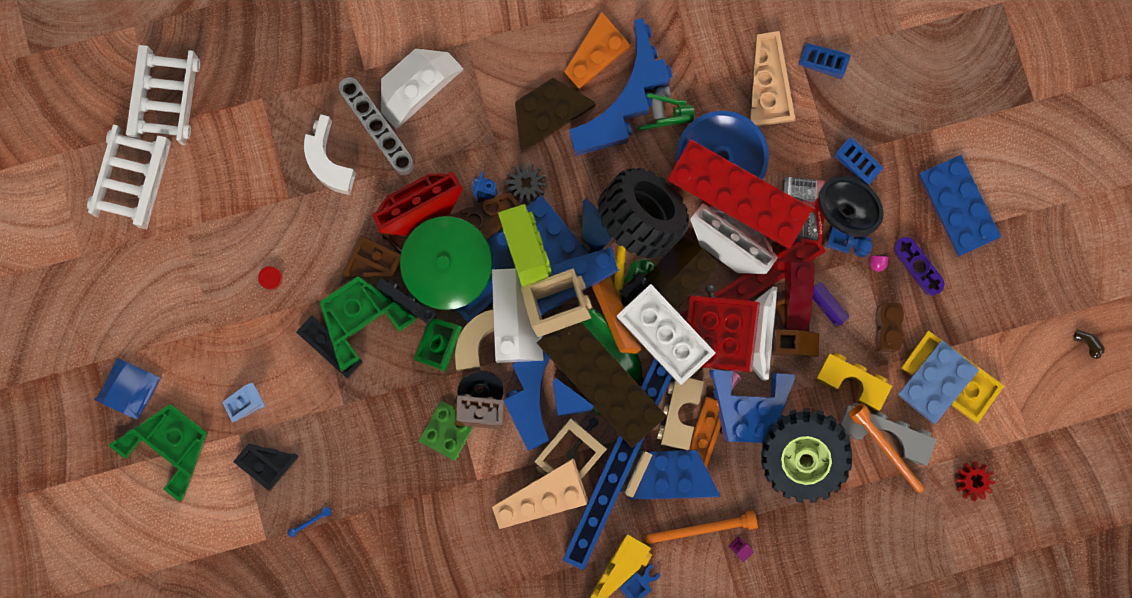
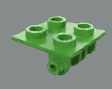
[419,401,473,461]

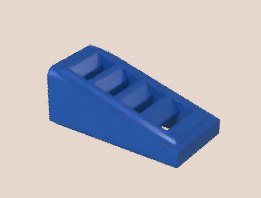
[799,43,851,79]
[833,137,883,186]

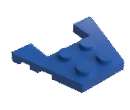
[709,369,795,443]

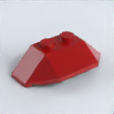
[371,172,463,236]

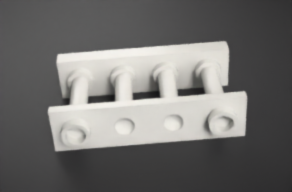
[126,45,200,145]
[87,124,172,229]

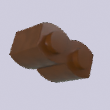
[875,303,904,352]

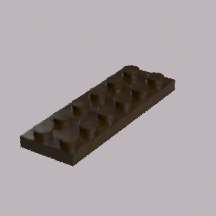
[536,322,667,448]

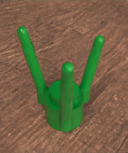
[638,93,694,130]

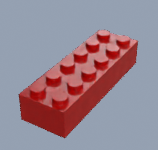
[667,139,813,249]

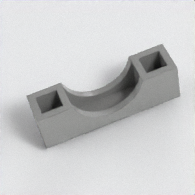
[839,403,937,466]

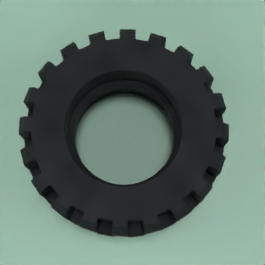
[598,168,689,258]

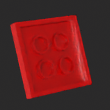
[687,296,760,373]

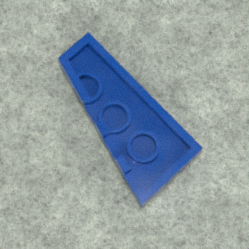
[537,247,619,317]

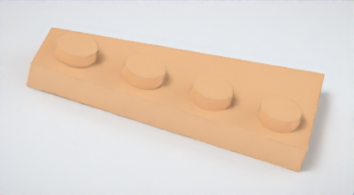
[750,31,795,127]
[492,458,588,529]

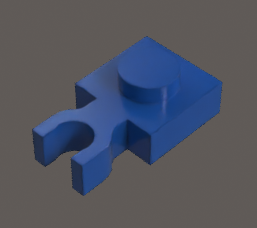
[618,564,661,598]

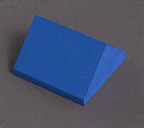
[553,378,594,417]

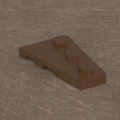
[443,192,520,241]

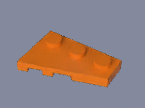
[564,12,631,90]

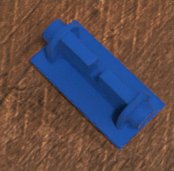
[472,171,497,202]

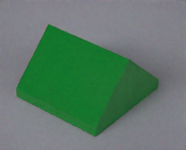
[413,318,463,373]

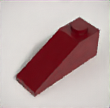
[785,262,814,332]

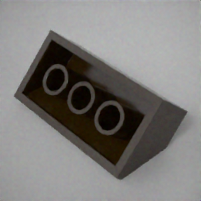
[621,236,720,310]

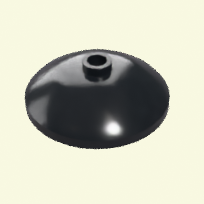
[818,176,884,237]

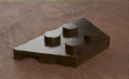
[515,78,596,152]

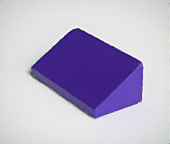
[813,282,849,327]

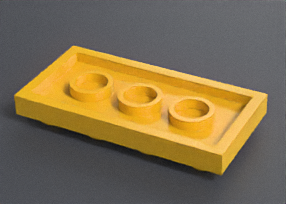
[900,331,1004,424]

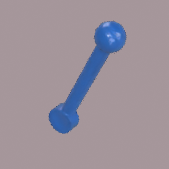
[287,507,332,537]

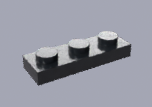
[296,315,364,379]

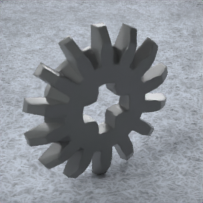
[505,163,547,204]

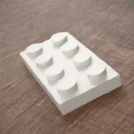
[616,284,715,386]

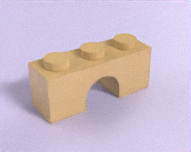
[657,378,704,451]

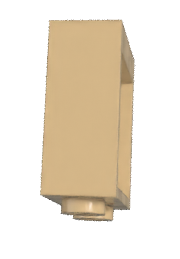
[520,268,592,337]
[534,418,607,479]

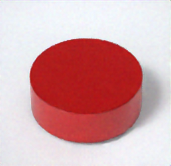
[258,266,282,290]

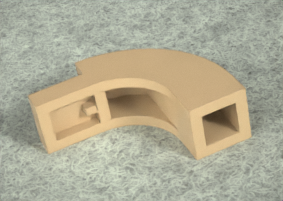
[455,310,494,371]

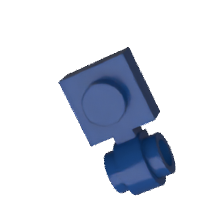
[826,227,873,258]

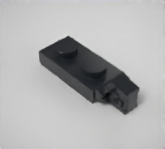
[377,278,436,325]

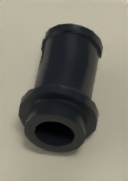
[619,271,648,301]

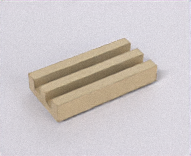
[620,450,652,498]

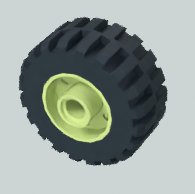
[761,408,852,503]

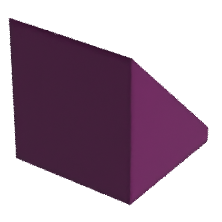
[729,537,754,562]

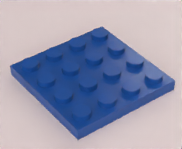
[488,195,589,279]

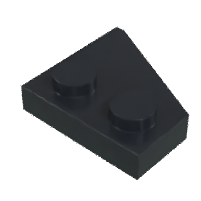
[233,443,299,492]

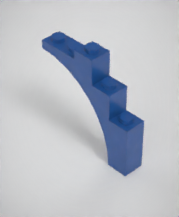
[569,18,673,156]
[503,309,589,451]

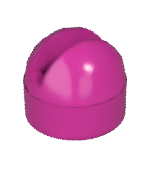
[869,255,888,272]

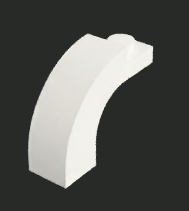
[304,114,356,195]

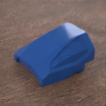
[94,358,161,419]

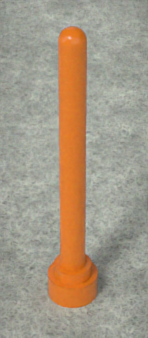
[849,403,924,493]
[645,510,758,544]

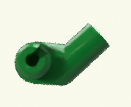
[623,258,654,284]

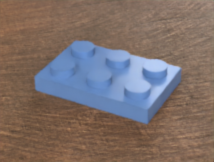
[897,340,979,424]

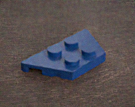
[630,450,721,500]

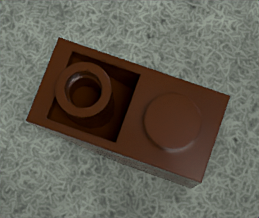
[772,329,819,357]

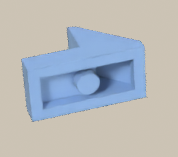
[222,383,264,423]

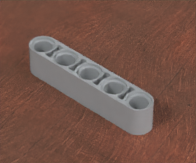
[339,77,414,175]

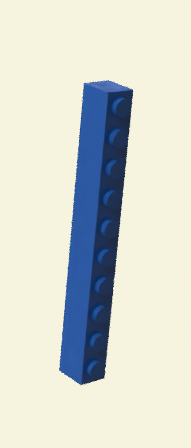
[562,358,672,570]

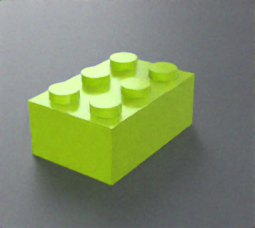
[498,204,552,287]

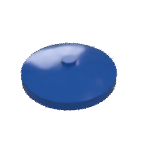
[676,111,769,180]

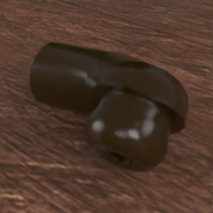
[1073,330,1105,359]

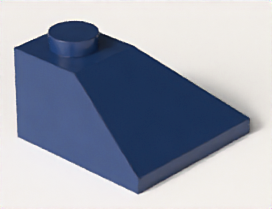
[582,198,615,254]

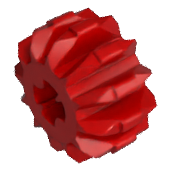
[954,461,996,501]

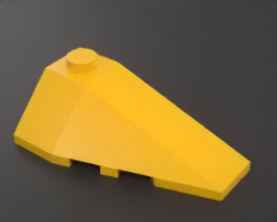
[589,533,652,598]

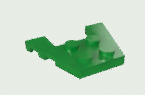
[320,276,416,372]
[109,404,208,502]

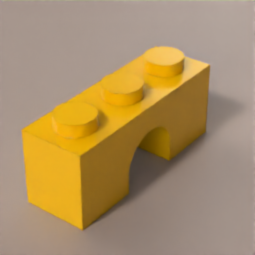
[814,352,892,412]

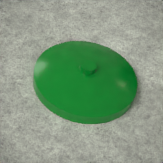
[400,216,493,310]

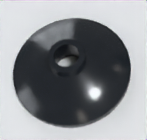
[457,371,504,400]

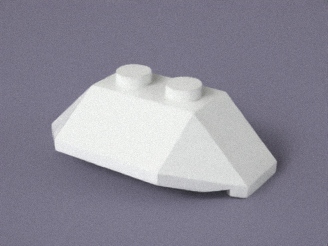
[381,49,464,130]
[690,203,778,274]
[752,287,777,381]

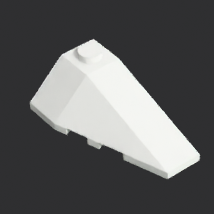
[492,268,543,363]

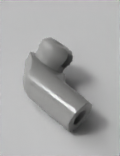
[651,86,671,119]

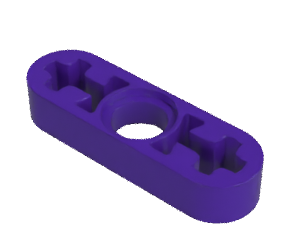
[894,237,945,296]

